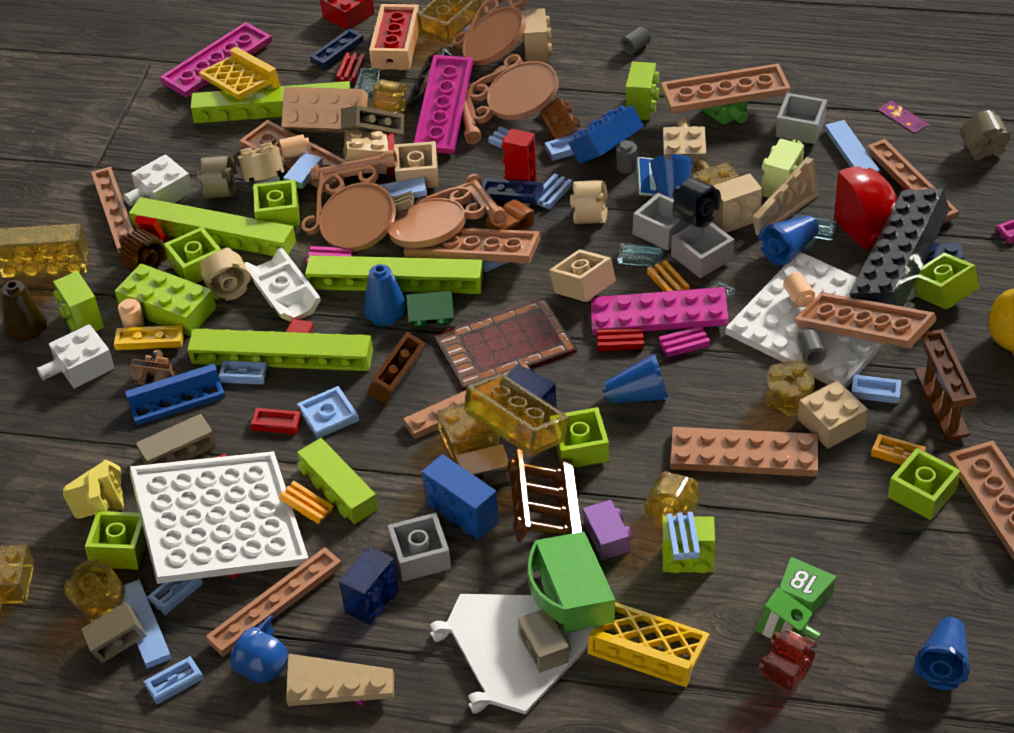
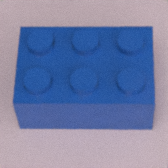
[567,105,644,164]
[422,454,499,540]

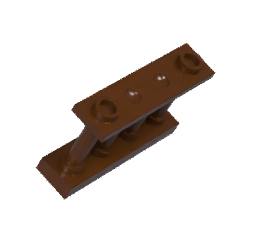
[914,329,977,441]
[507,449,582,542]

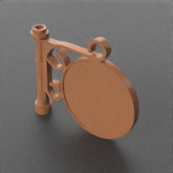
[452,0,527,65]
[462,54,559,144]
[301,150,398,252]
[388,174,508,248]

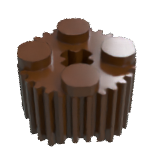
[118,229,168,272]

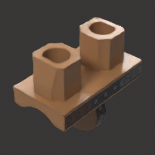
[131,350,177,385]

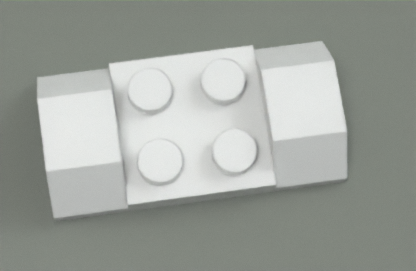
[244,247,321,322]

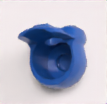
[230,616,289,683]

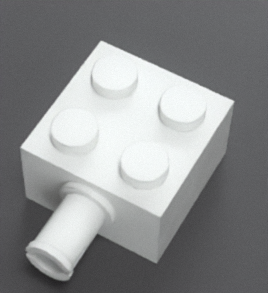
[123,154,193,206]
[37,324,115,388]

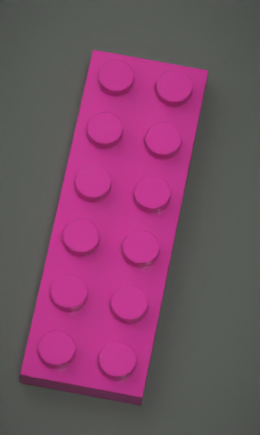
[160,22,272,98]
[414,55,473,154]
[591,287,728,335]

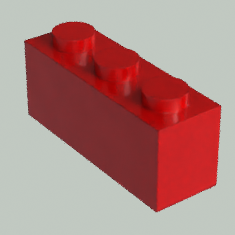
[501,129,537,182]

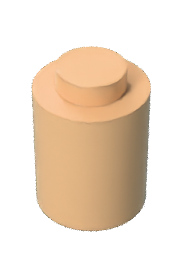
[279,134,311,160]
[783,272,815,307]
[118,299,145,328]

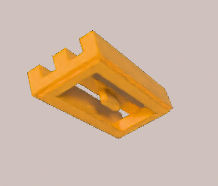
[647,260,690,292]
[871,434,926,465]
[279,481,334,524]

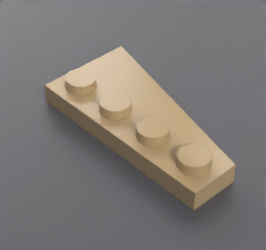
[752,157,819,236]
[286,654,394,706]

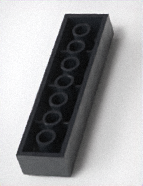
[849,188,949,307]

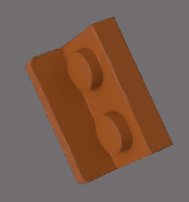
[539,97,582,139]

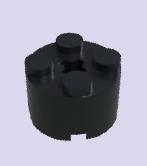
[672,177,721,228]

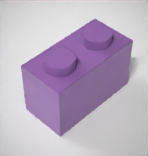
[583,500,632,560]

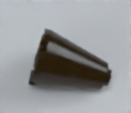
[2,280,48,342]

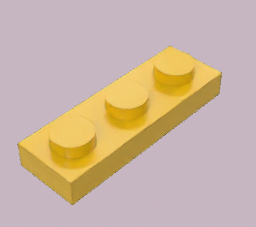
[114,325,185,350]

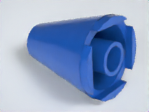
[650,154,693,200]
[758,215,819,266]
[363,264,407,326]
[601,354,669,404]
[914,617,970,690]

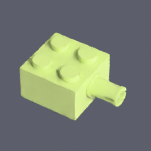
[761,138,804,198]

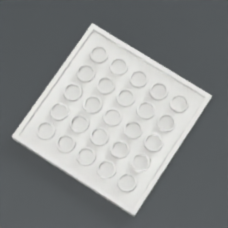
[725,252,915,388]
[130,452,308,584]

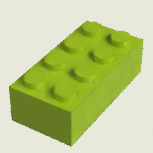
[115,263,216,336]

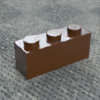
[367,332,426,405]

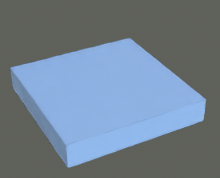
[297,386,359,439]

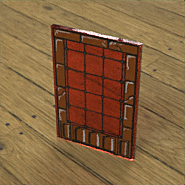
[433,298,577,391]

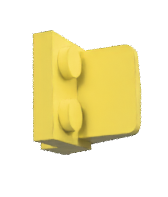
[63,459,124,519]

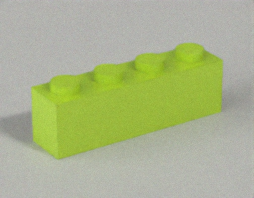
[297,438,378,524]

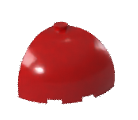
[833,166,897,250]

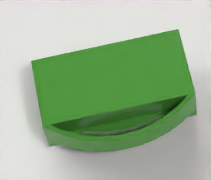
[528,532,615,633]

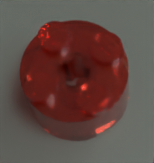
[758,629,817,692]

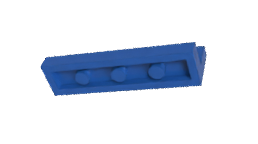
[125,364,225,426]

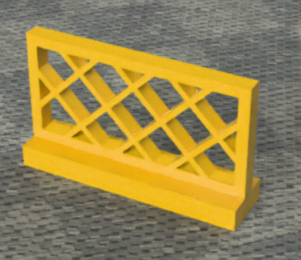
[199,47,281,100]
[587,602,709,687]

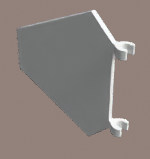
[430,594,595,715]

